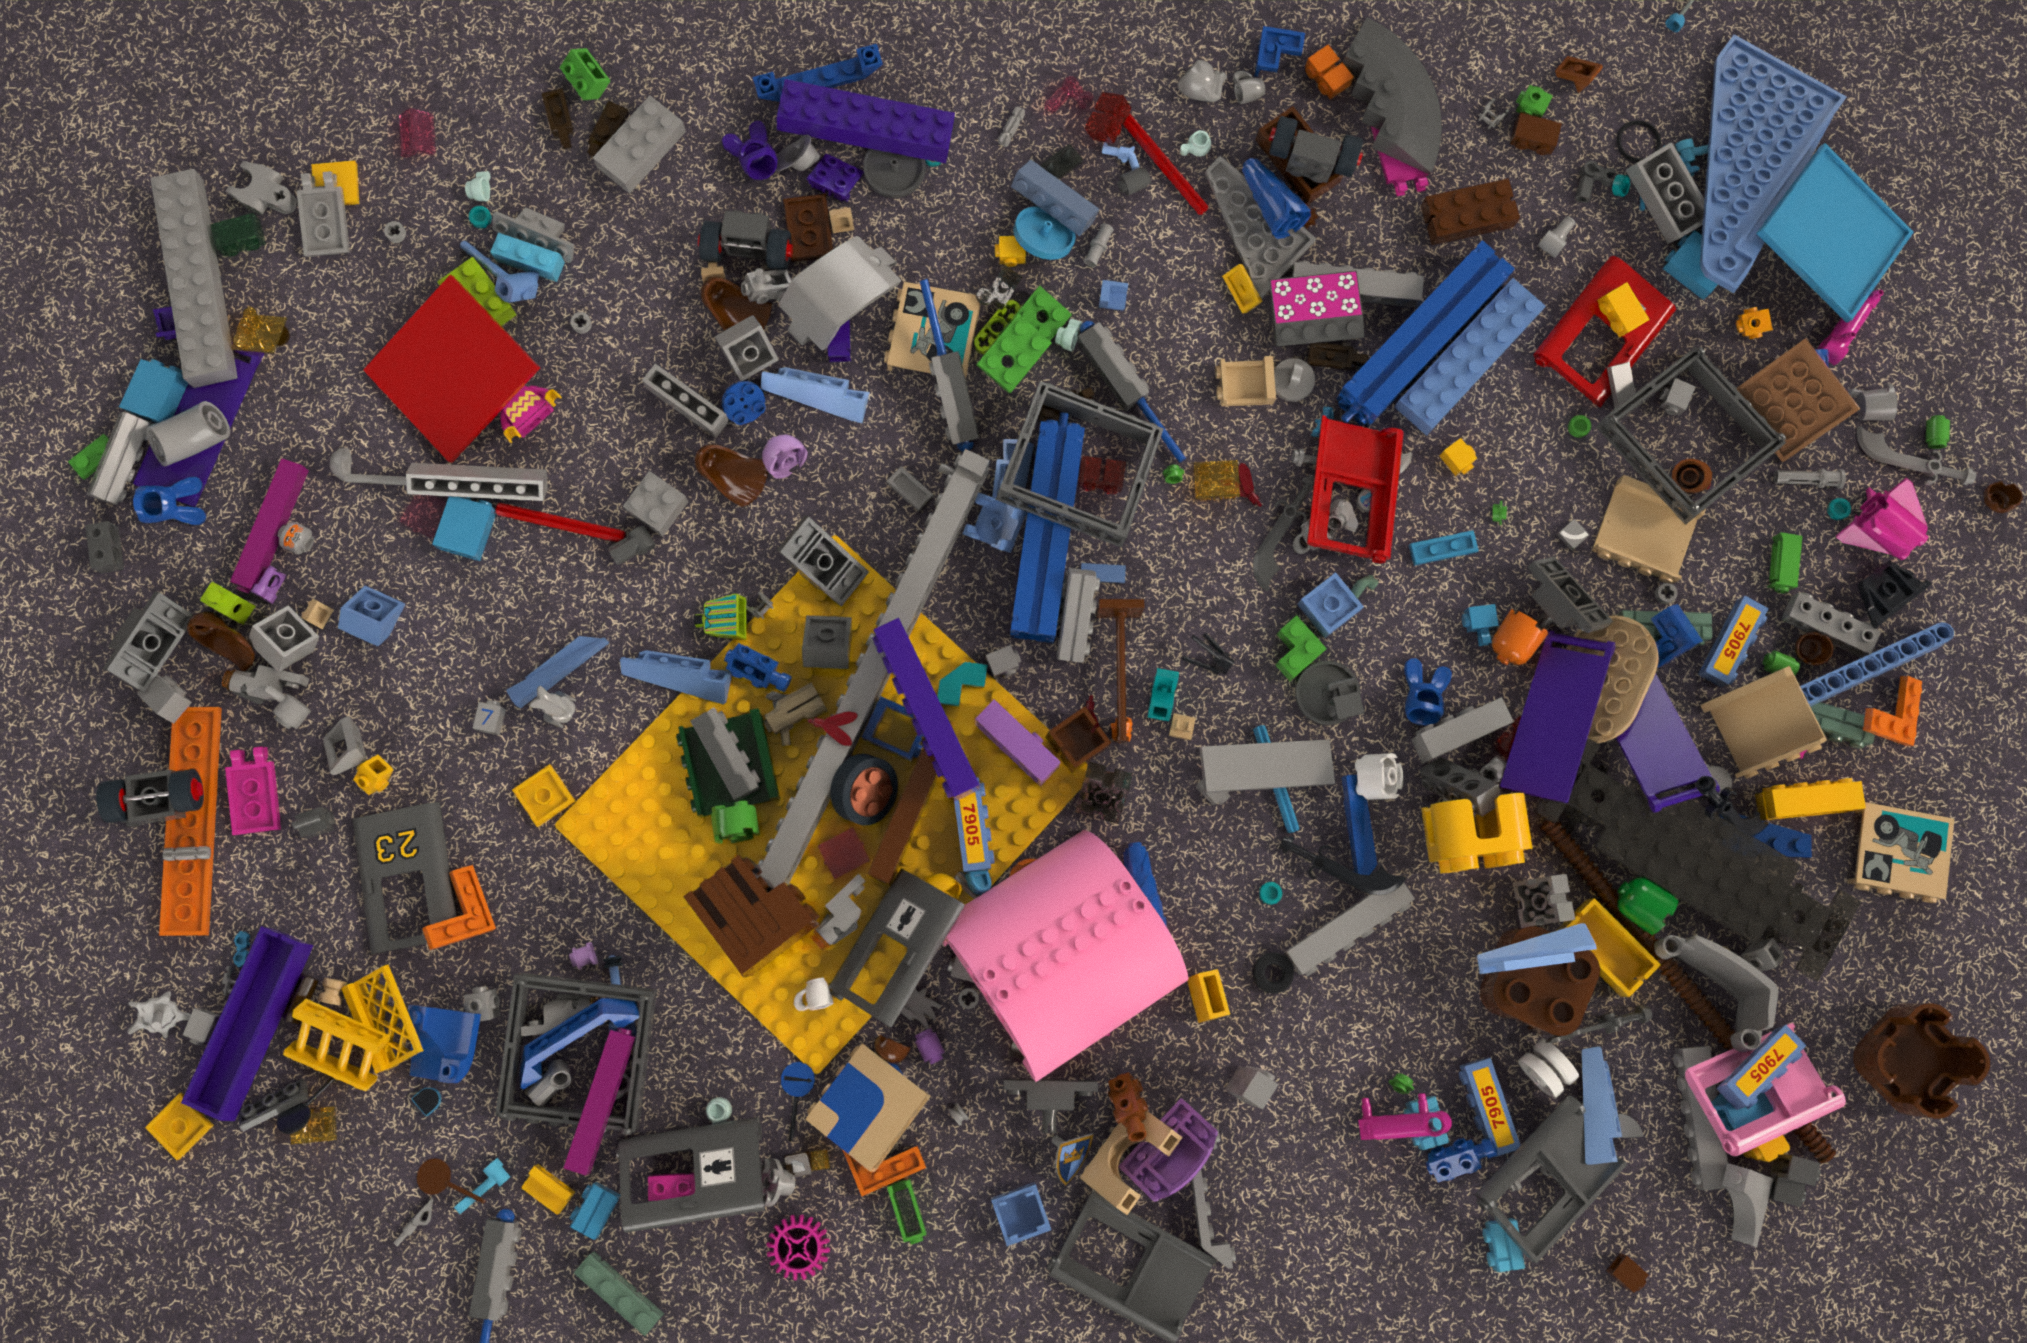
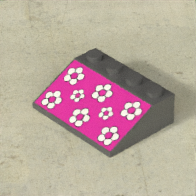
[1269,270,1364,347]

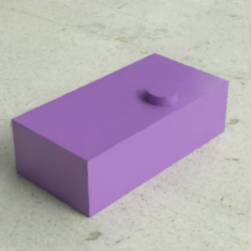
[975,699,1061,787]

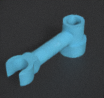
[1675,138,1708,163]
[454,1157,510,1214]

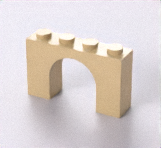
[1080,1111,1183,1215]

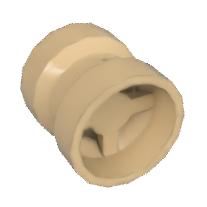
[318,977,347,1005]

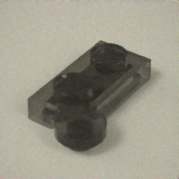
[976,265,1022,310]

